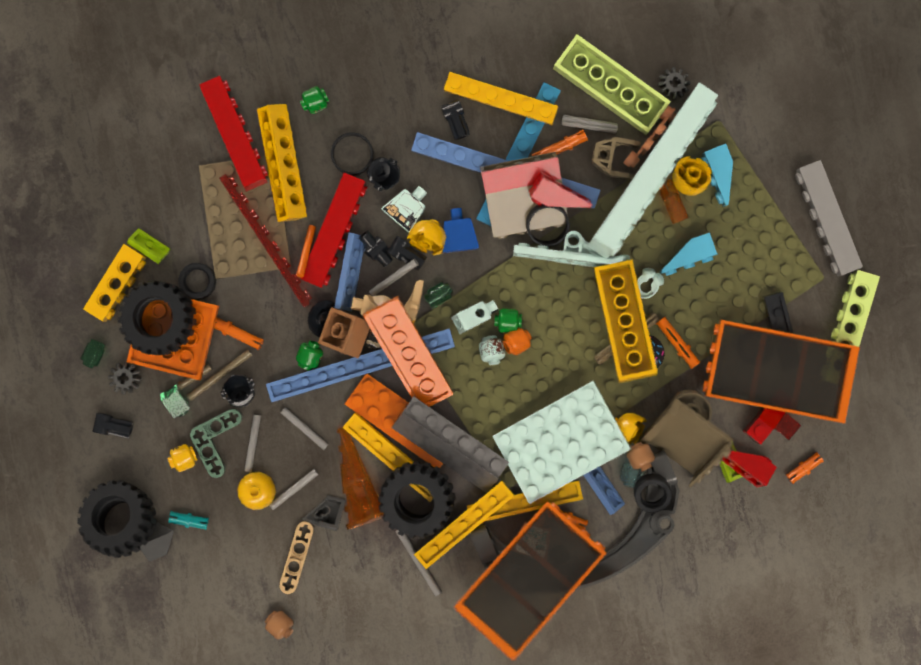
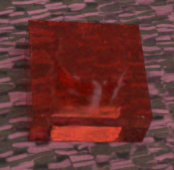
[774,413,801,440]

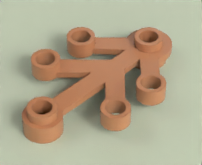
[623,106,677,168]

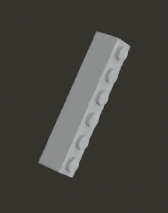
[795,160,863,276]

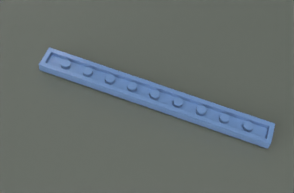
[411,132,600,209]
[266,328,455,402]

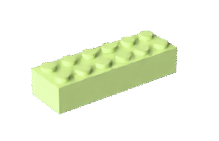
[553,34,671,135]

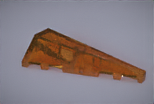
[337,428,384,530]

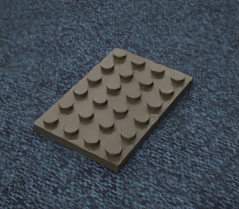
[199,156,292,279]

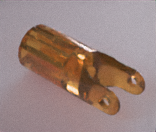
[659,179,689,224]

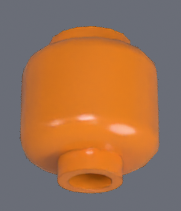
[502,327,532,355]

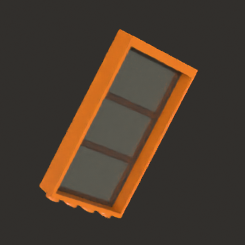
[702,320,860,423]
[454,501,606,661]

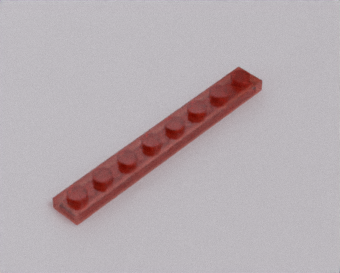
[219,174,312,308]

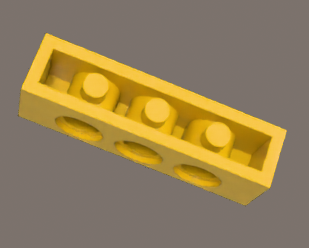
[83,244,146,322]

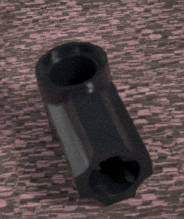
[441,99,470,140]
[386,236,427,271]
[92,413,133,439]

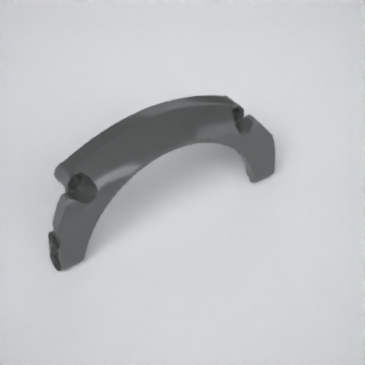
[469,450,680,594]

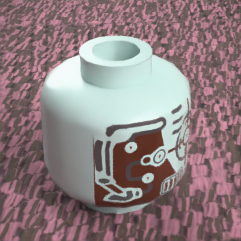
[478,335,505,365]

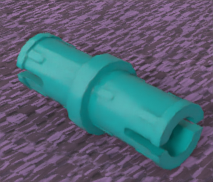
[168,511,209,530]

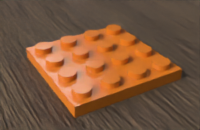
[126,299,219,381]

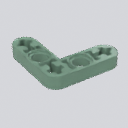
[190,409,243,478]

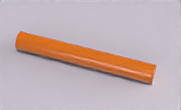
[296,225,316,278]

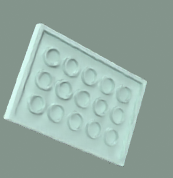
[492,381,631,504]

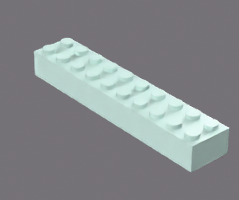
[588,82,718,259]

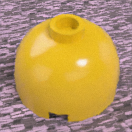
[672,156,712,196]
[407,219,446,255]
[615,413,647,452]
[237,472,276,510]

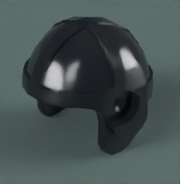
[367,157,400,191]
[220,375,255,408]

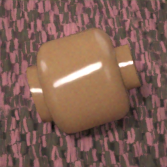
[626,441,655,472]
[265,611,294,640]

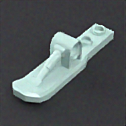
[513,231,630,267]

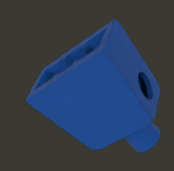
[443,208,479,253]

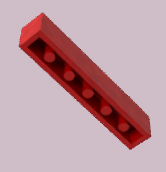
[199,76,268,192]
[300,173,368,289]

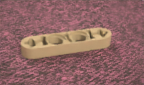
[279,521,314,594]

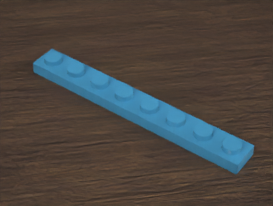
[476,82,561,227]

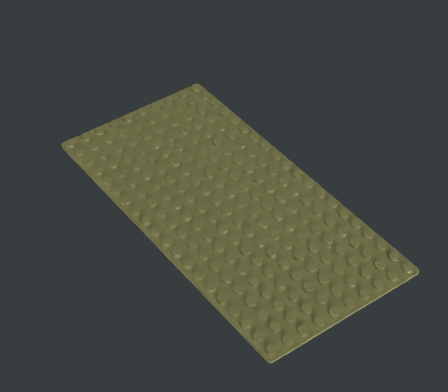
[415,121,824,488]

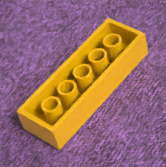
[594,260,658,383]

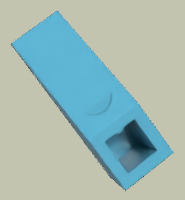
[701,144,733,207]
[659,232,717,276]

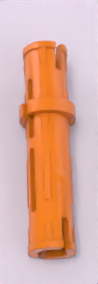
[531,130,588,157]
[656,316,700,369]
[214,317,264,351]

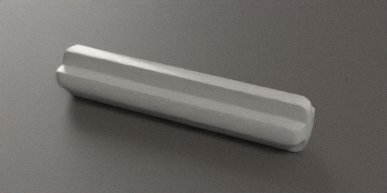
[561,115,618,134]

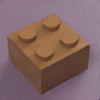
[318,307,370,359]

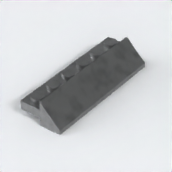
[391,396,509,493]

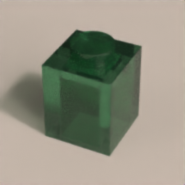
[160,384,190,419]

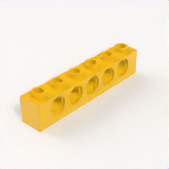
[257,104,307,222]

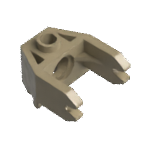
[591,137,641,181]

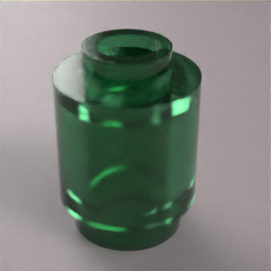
[424,281,453,308]
[80,339,106,369]

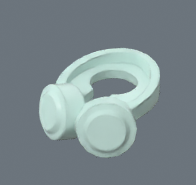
[637,268,664,299]

